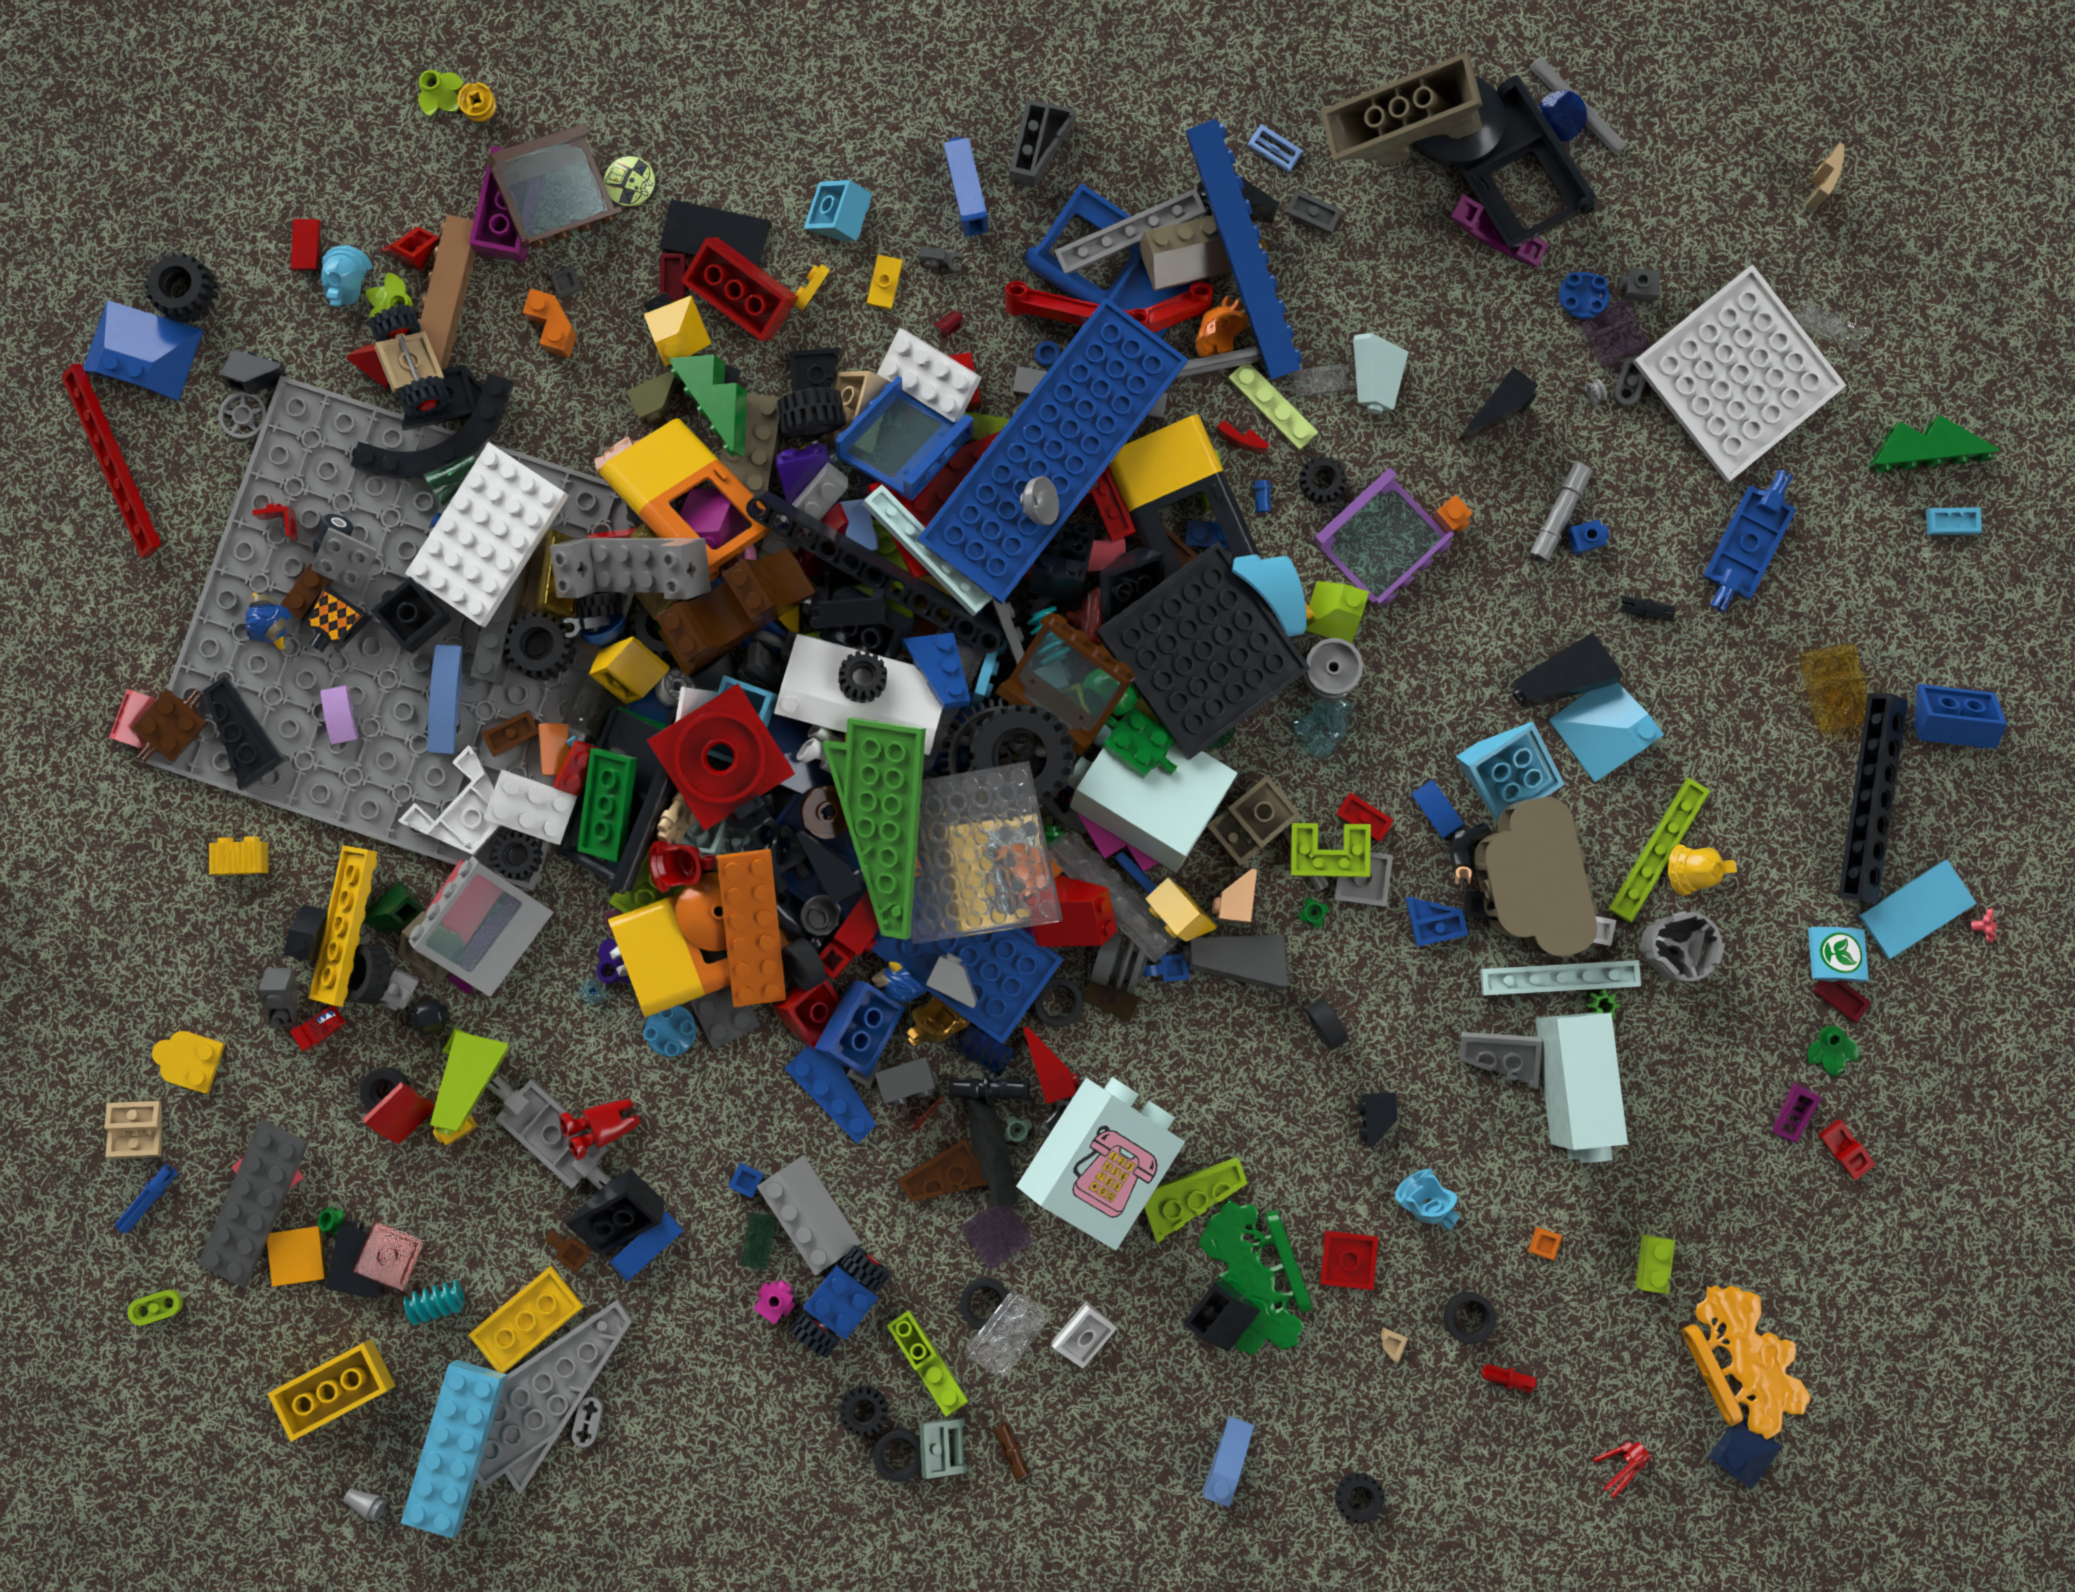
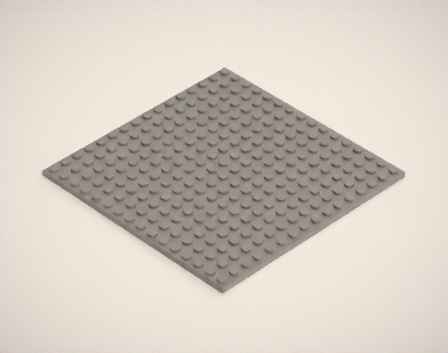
[140,375,655,890]

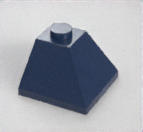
[1708,1417,1782,1490]

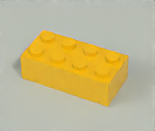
[267,1339,395,1442]

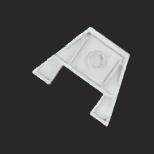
[398,745,502,855]

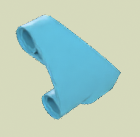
[1232,555,1306,637]

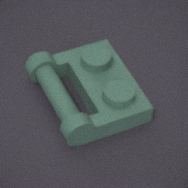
[919,1417,967,1479]

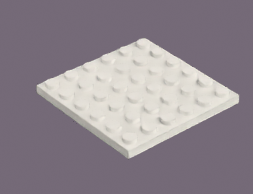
[1633,265,1847,483]

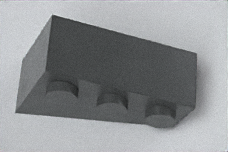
[1009,99,1076,187]

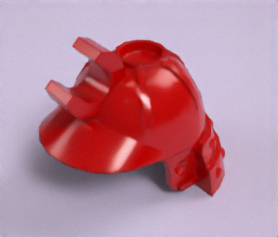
[648,841,716,893]

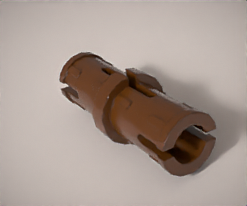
[992,1422,1030,1479]

